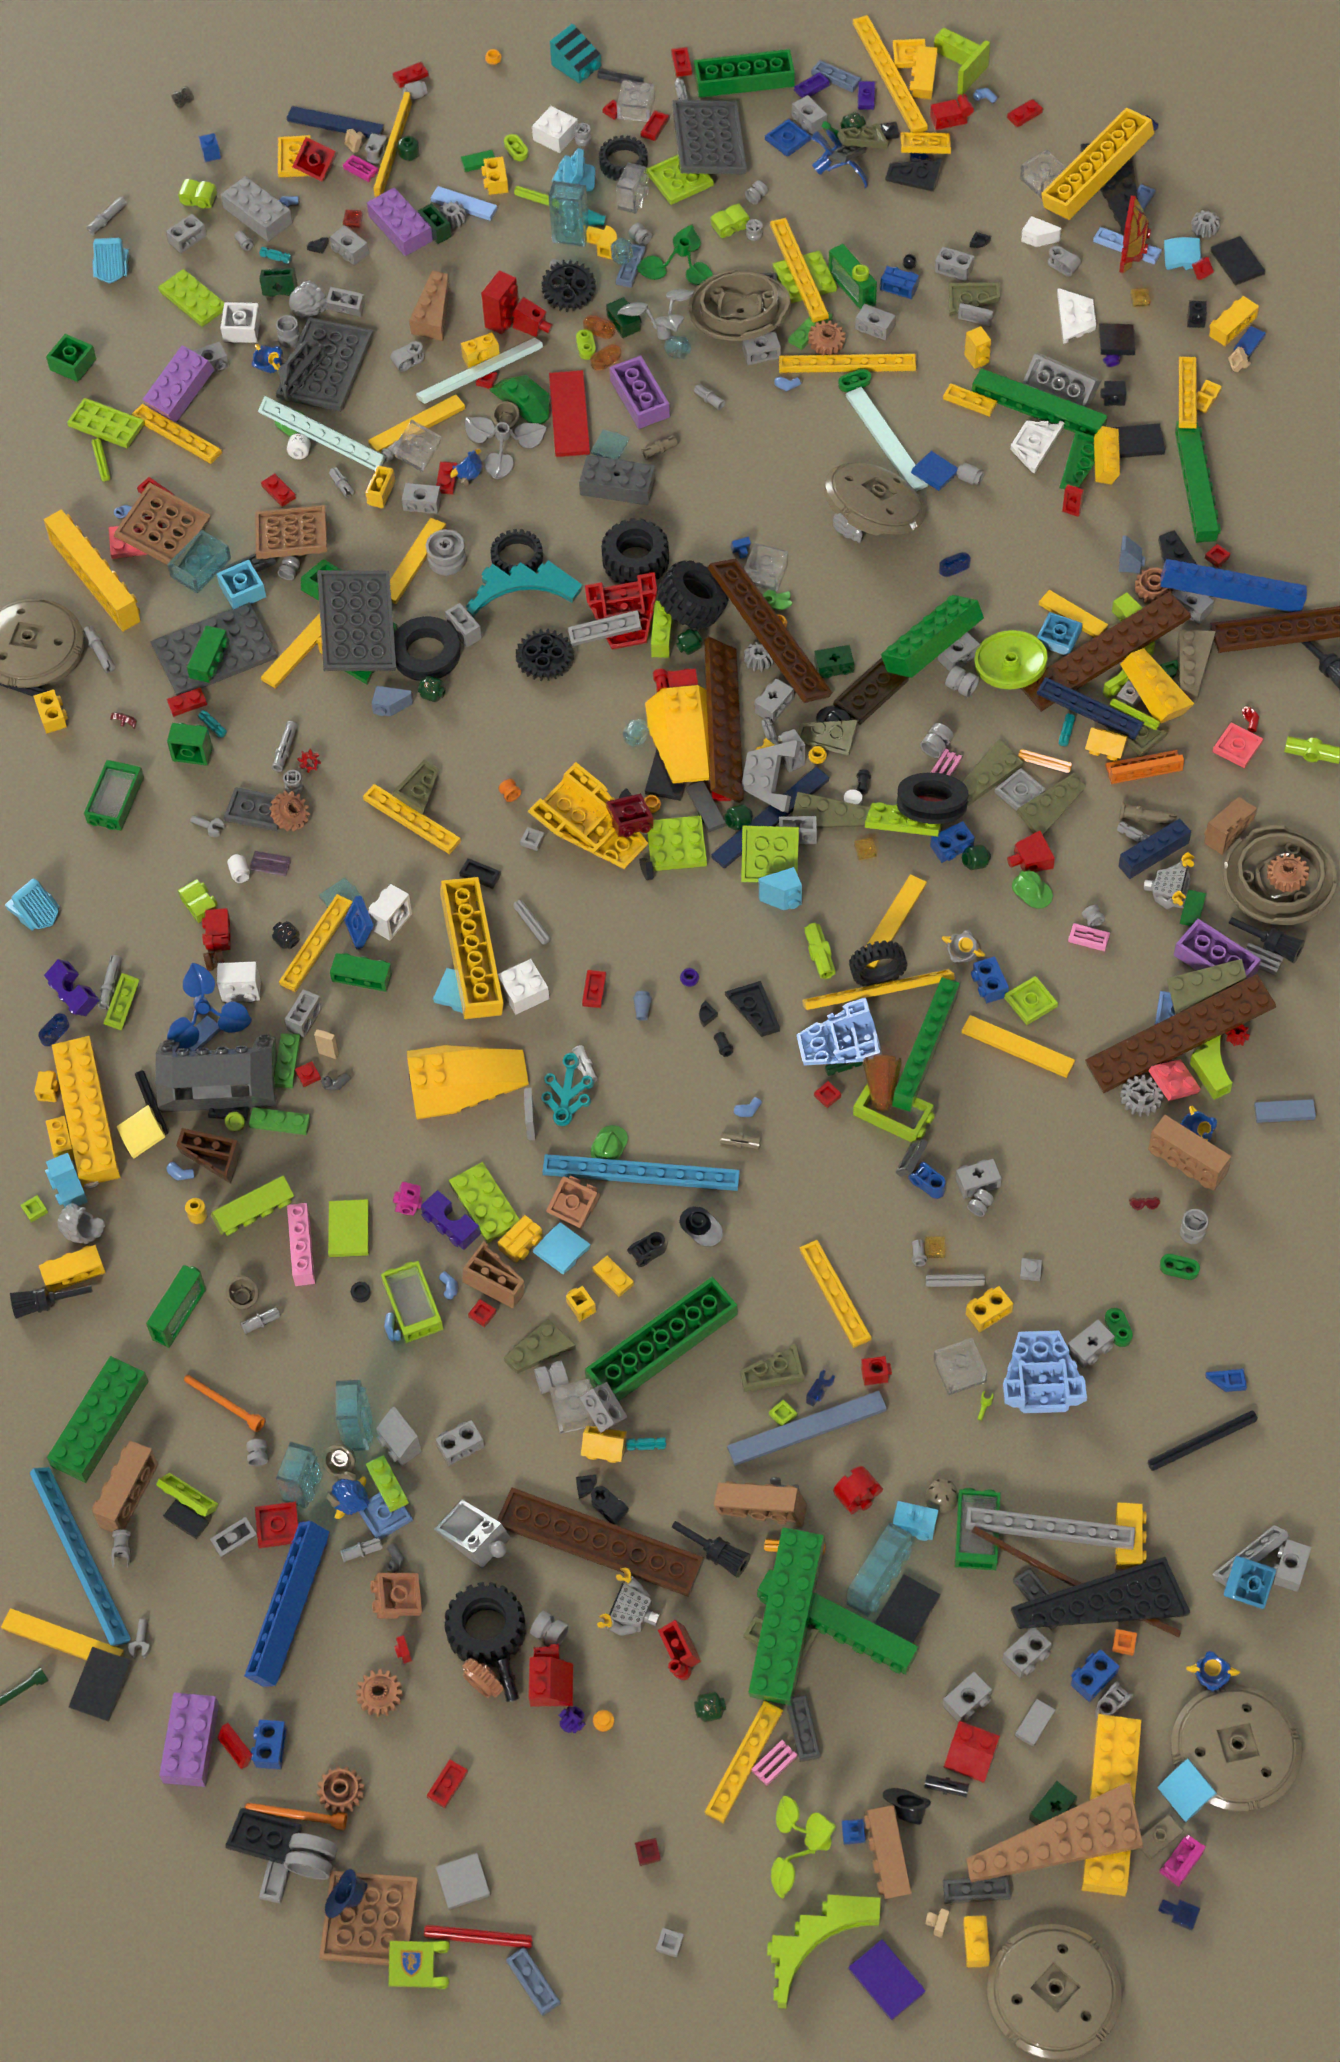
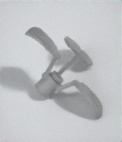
[618,289,694,339]
[465,416,546,479]

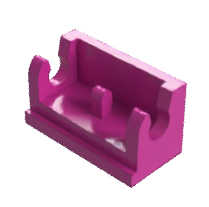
[1159,1835,1206,1887]

